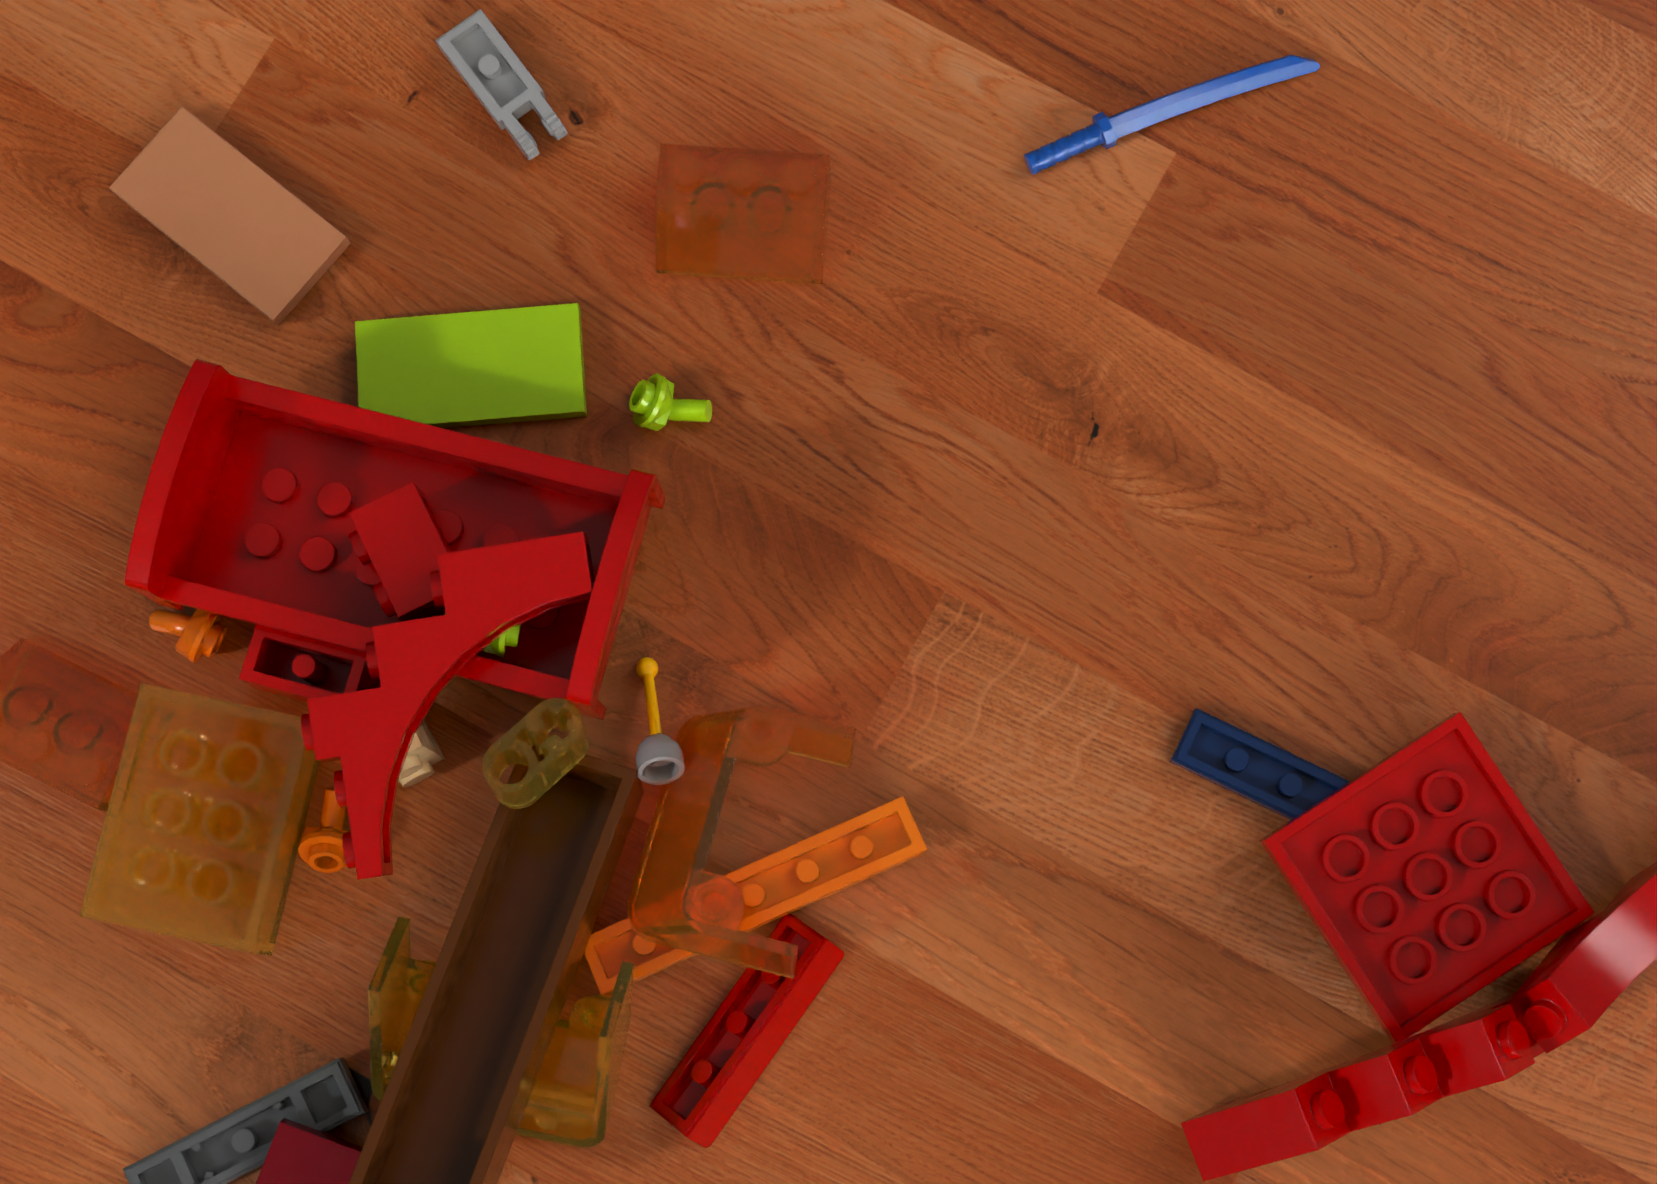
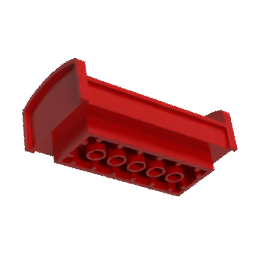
[125,359,666,720]

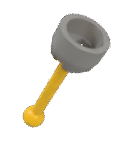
[636,657,685,785]

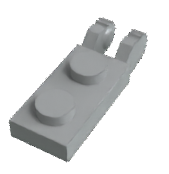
[435,9,568,161]

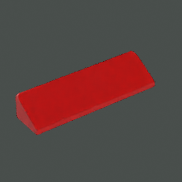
[649,913,844,1148]

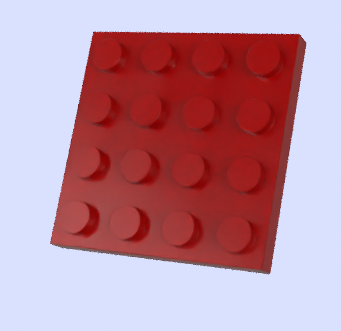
[1259,712,1595,1043]

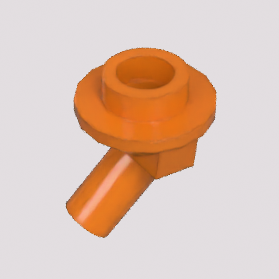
[149,609,227,663]
[298,787,348,873]

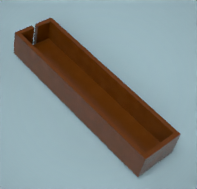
[349,736,644,1184]

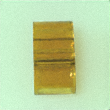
[482,698,589,809]

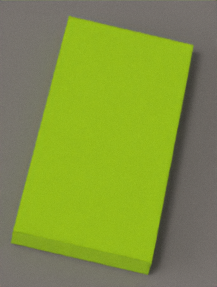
[355,303,587,428]

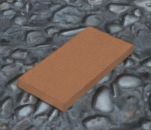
[109,106,351,326]

